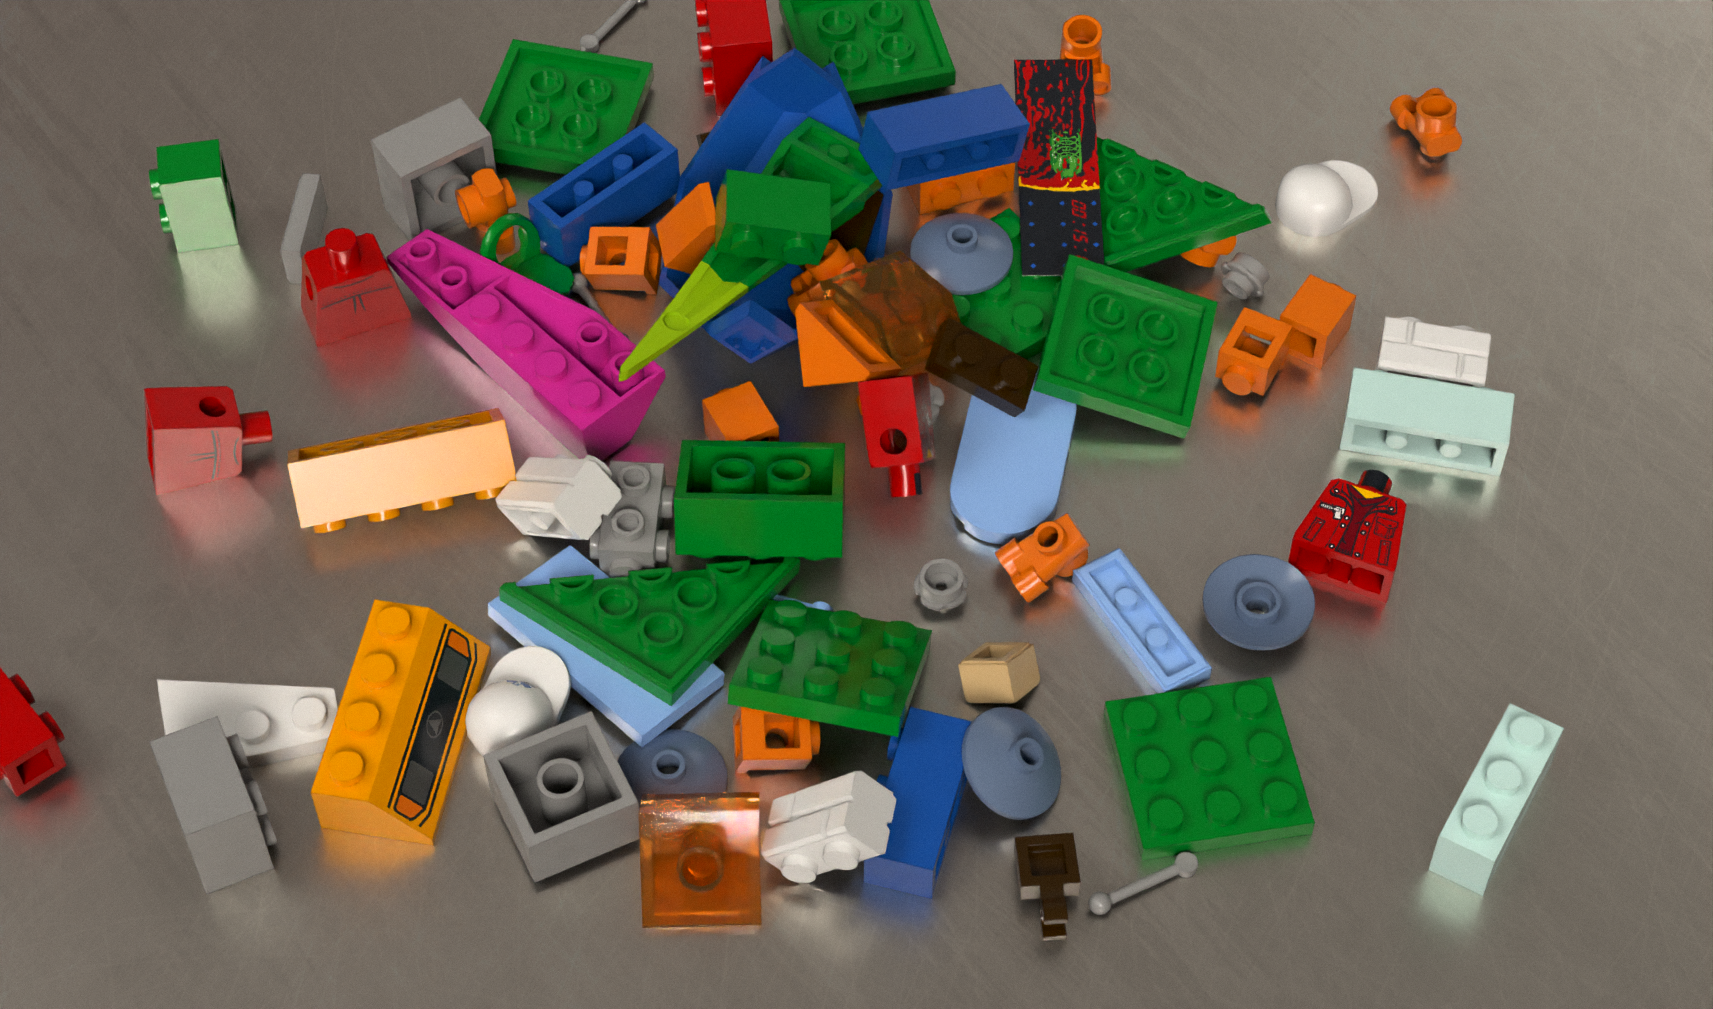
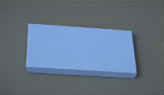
[488,545,724,747]

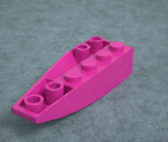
[386,229,666,461]

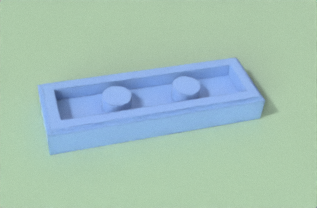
[1072,548,1212,694]

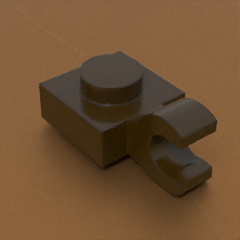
[1014,833,1081,941]

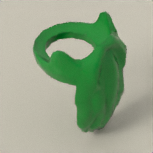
[480,213,574,296]

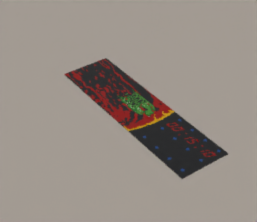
[1014,59,1104,276]

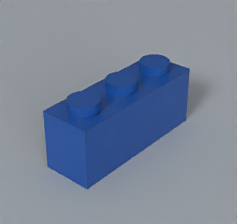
[859,84,1030,191]
[528,122,680,268]
[864,707,972,899]

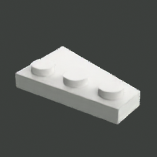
[156,679,339,769]

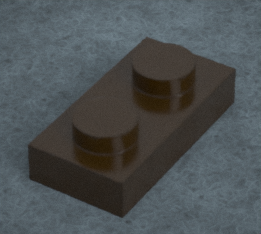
[925,318,1039,417]

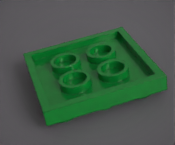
[779,0,956,104]
[479,39,654,175]
[887,208,1061,360]
[1033,254,1218,439]
[728,600,932,737]
[1103,677,1315,861]

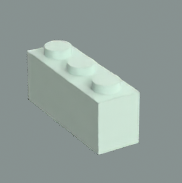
[1340,367,1515,476]
[1429,703,1564,896]

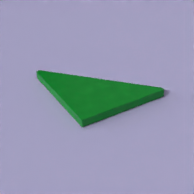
[1097,137,1272,272]
[499,557,800,706]

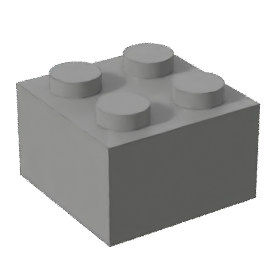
[371,97,497,241]
[483,711,643,883]
[149,716,277,894]

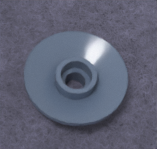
[910,213,1013,295]
[1202,554,1315,651]
[962,707,1061,820]
[617,729,728,832]

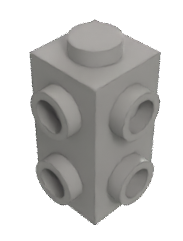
[589,461,675,578]

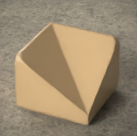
[958,642,1040,703]

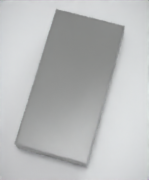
[280,173,328,284]

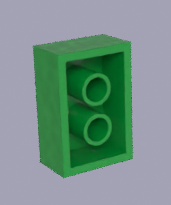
[674,440,845,560]

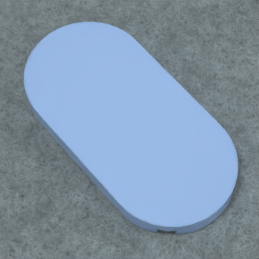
[950,365,1077,544]

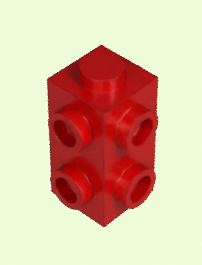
[0,668,67,797]

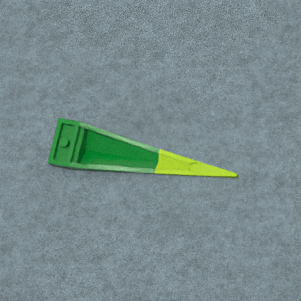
[619,117,882,382]

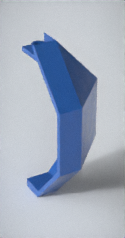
[659,48,893,364]

